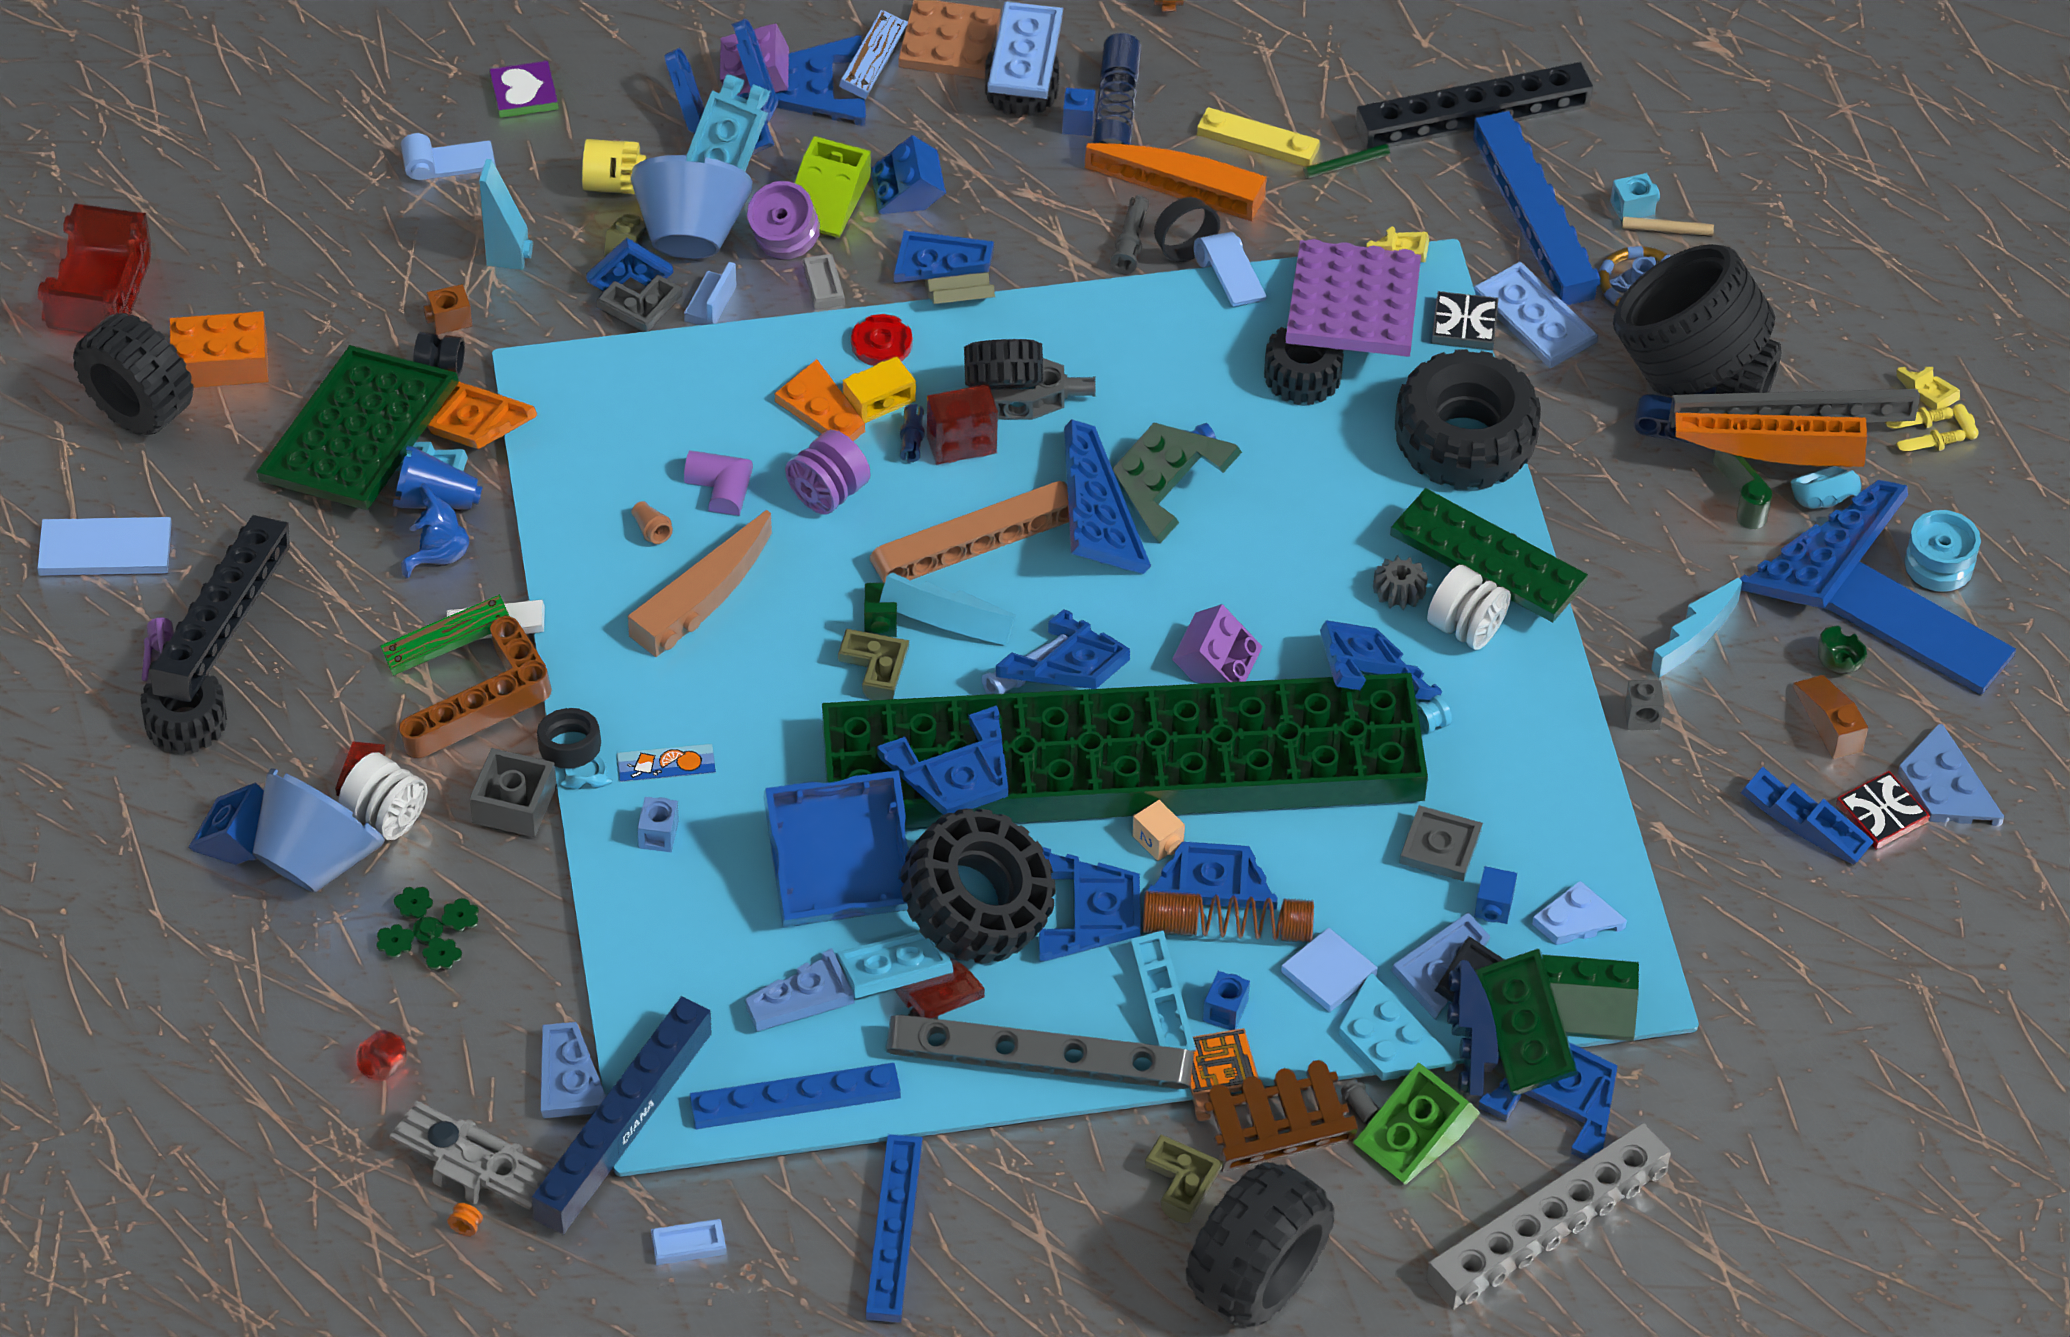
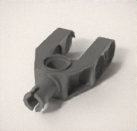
[972,358,1096,420]

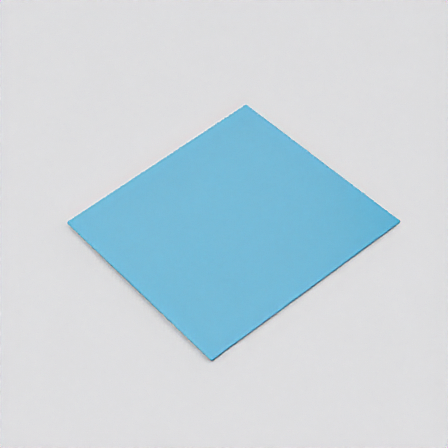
[492,239,1699,1177]

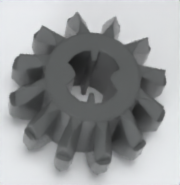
[1373,555,1428,610]

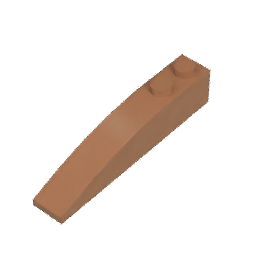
[628,510,772,657]

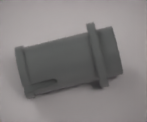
[1340,1080,1380,1124]

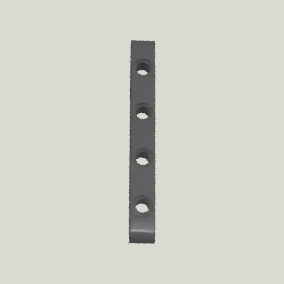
[885,1015,1194,1089]

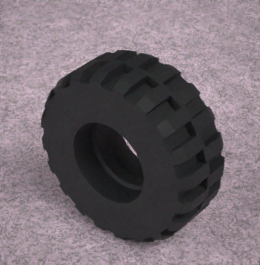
[901,808,1056,963]

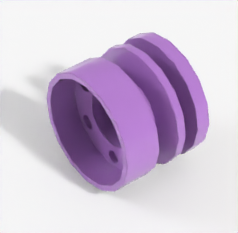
[785,429,871,515]

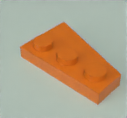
[775,359,865,441]

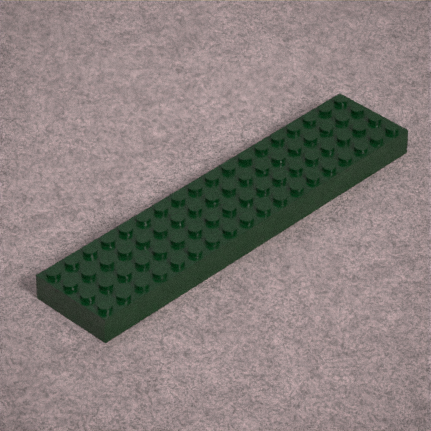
[822,673,1428,828]

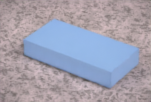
[651,1219,726,1265]

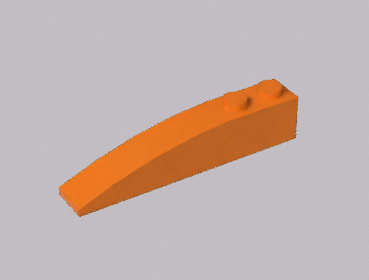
[1085,143,1267,221]
[1675,413,1867,467]

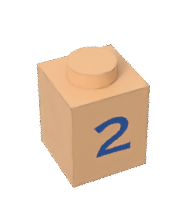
[1132,800,1185,861]

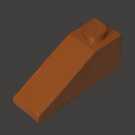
[1793,675,1869,760]

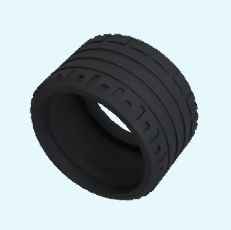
[1613,244,1775,396]

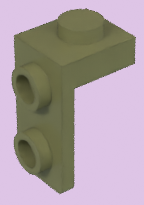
[604,214,647,257]

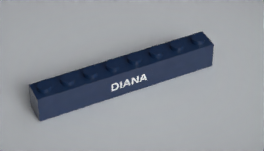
[532,996,712,1235]

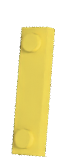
[1197,107,1320,167]

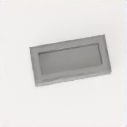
[802,254,845,310]

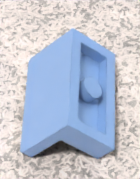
[684,262,736,325]

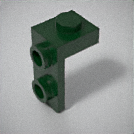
[864,583,897,637]

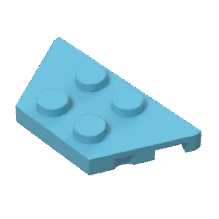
[1339,973,1456,1081]

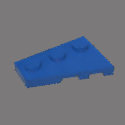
[894,230,994,283]

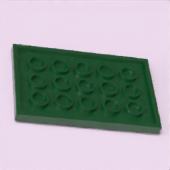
[256,345,459,510]

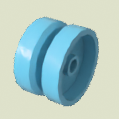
[1904,510,1981,592]

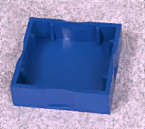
[763,770,909,927]

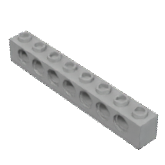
[1426,1123,1671,1310]

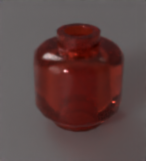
[356,1030,407,1081]

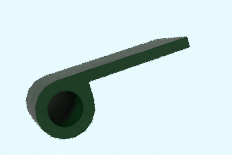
[1713,450,1772,529]

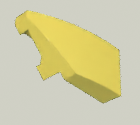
[1366,226,1429,262]
[1897,367,1960,410]

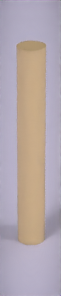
[1622,217,1714,236]

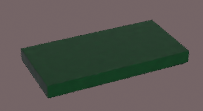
[1475,948,1578,1096]

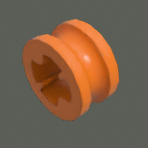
[447,1203,483,1236]

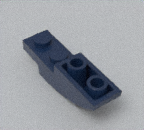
[1447,960,1498,1104]

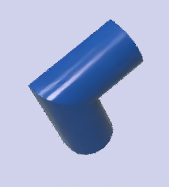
[586,238,674,292]

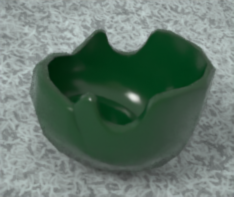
[1818,625,1867,674]

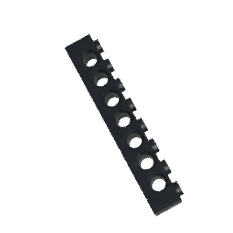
[1355,62,1593,150]
[148,515,290,702]

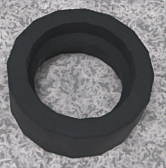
[537,708,601,768]

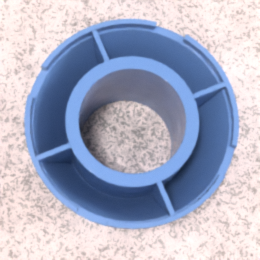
[630,155,752,259]
[252,768,385,893]

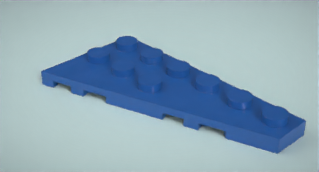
[1064,419,1151,574]
[1739,480,1908,609]

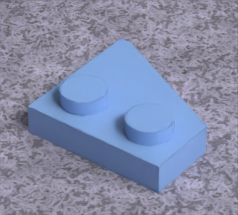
[1532,881,1627,945]

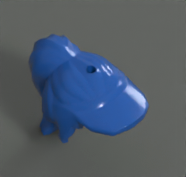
[401,483,469,578]

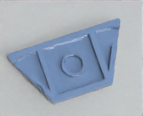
[1898,724,2004,826]

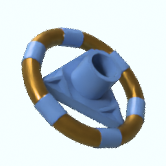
[1598,246,1671,307]

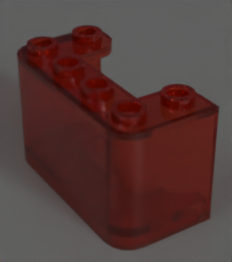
[38,203,152,334]

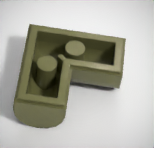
[838,629,909,700]
[1145,1134,1223,1223]

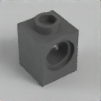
[1624,680,1664,730]

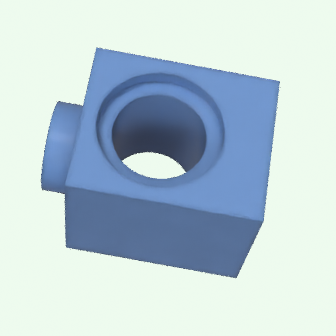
[637,797,679,853]

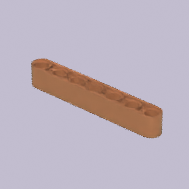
[870,481,1069,583]

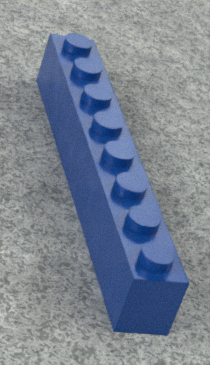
[1473,111,1600,306]

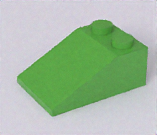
[1353,1062,1480,1185]

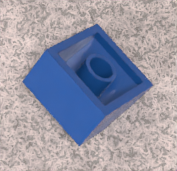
[189,782,264,865]

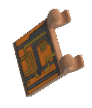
[1190,1028,1258,1121]

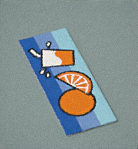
[617,744,716,782]

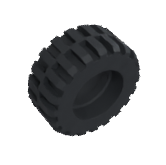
[73,313,194,435]

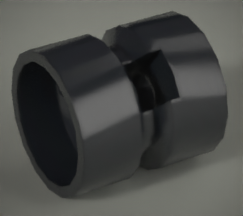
[413,332,465,377]

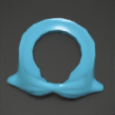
[561,755,612,789]

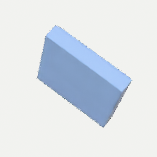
[1281,928,1378,1012]

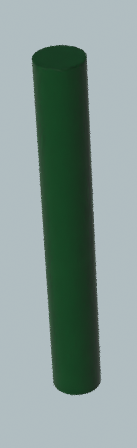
[1304,144,1390,179]

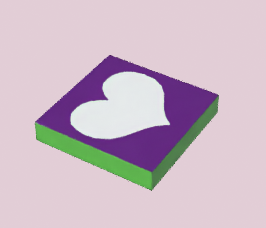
[489,61,558,118]

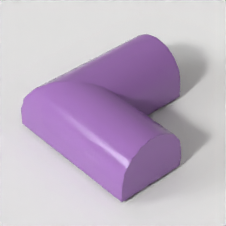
[684,450,753,516]

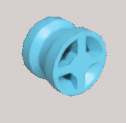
[1416,695,1452,734]

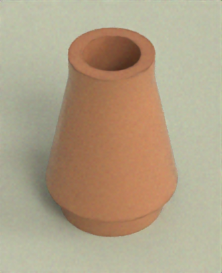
[632,501,673,544]

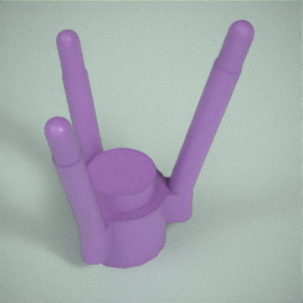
[142,617,175,681]

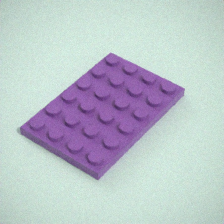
[1285,239,1421,357]

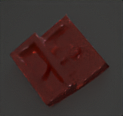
[894,958,985,1019]

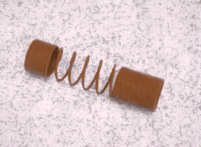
[1143,890,1314,943]

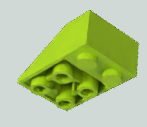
[795,136,871,238]

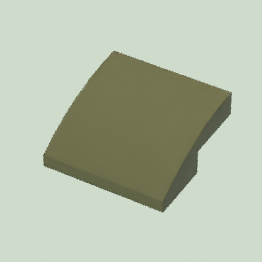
[924,272,995,304]

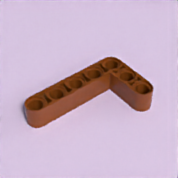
[399,616,552,758]

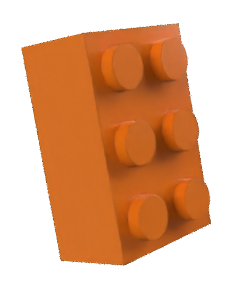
[170,311,269,388]

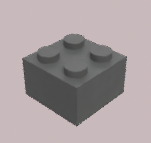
[469,748,557,837]

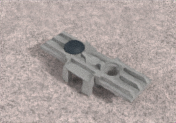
[390,1101,552,1210]

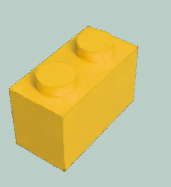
[843,356,916,423]

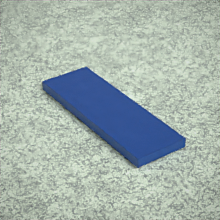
[1825,561,2016,696]

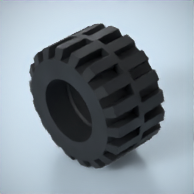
[985,47,1059,117]
[1264,324,1344,405]
[964,339,1044,389]
[1716,339,1782,394]
[140,674,227,754]

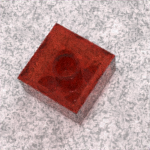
[927,385,998,465]

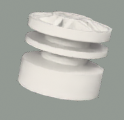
[1427,565,1511,650]
[338,752,428,840]

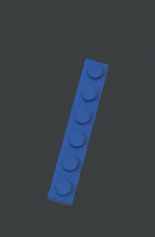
[690,1062,901,1129]
[866,1134,922,1323]

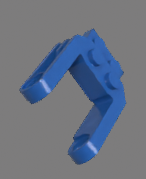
[665,18,779,155]

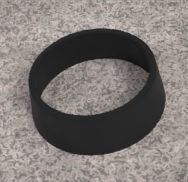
[1154,197,1220,262]

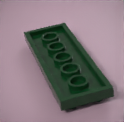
[1390,488,1588,623]

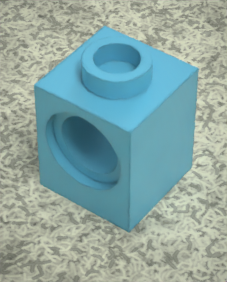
[1610,173,1660,222]

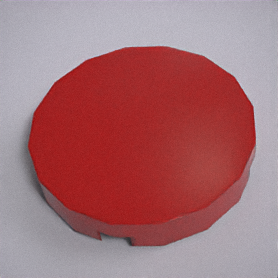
[851,314,913,366]

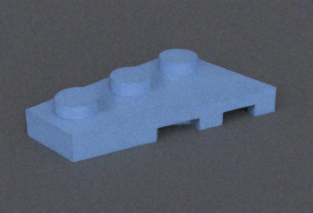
[1391,912,1490,1020]
[745,948,854,1031]
[541,1022,606,1119]

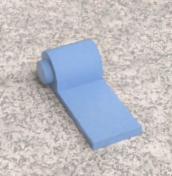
[401,133,496,180]
[1194,231,1267,307]

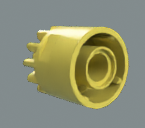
[582,139,647,194]

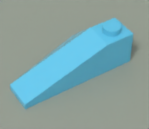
[479,159,533,270]

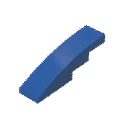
[1740,767,1874,865]

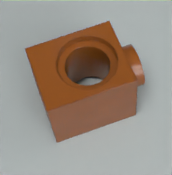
[423,284,472,334]

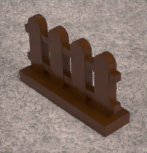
[1204,1060,1358,1172]

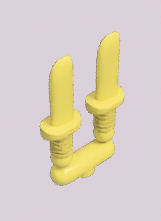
[1885,404,1979,451]

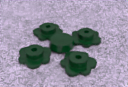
[377,887,479,970]

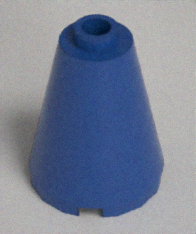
[392,445,483,510]

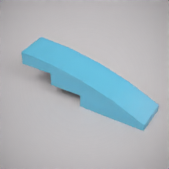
[880,573,1016,645]
[1651,578,1742,678]
[1131,930,1196,1052]

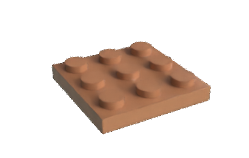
[899,0,1001,79]

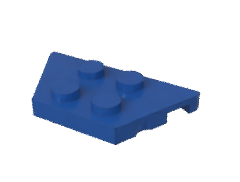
[1148,841,1278,910]

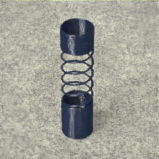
[1093,33,1141,145]

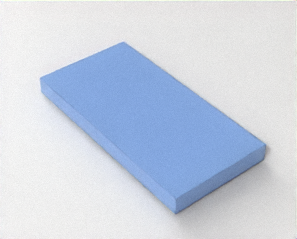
[988,2,1063,99]
[1474,261,1598,369]
[37,517,172,576]

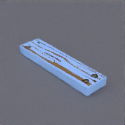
[839,10,908,99]

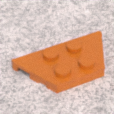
[428,382,537,449]

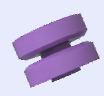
[747,181,820,259]

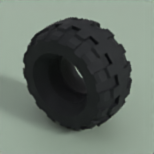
[1395,349,1541,490]
[1185,1162,1335,1327]

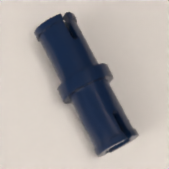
[899,404,925,462]

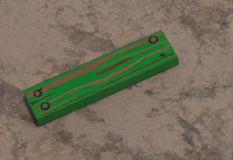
[380,594,509,676]

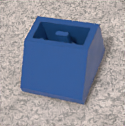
[871,135,946,214]

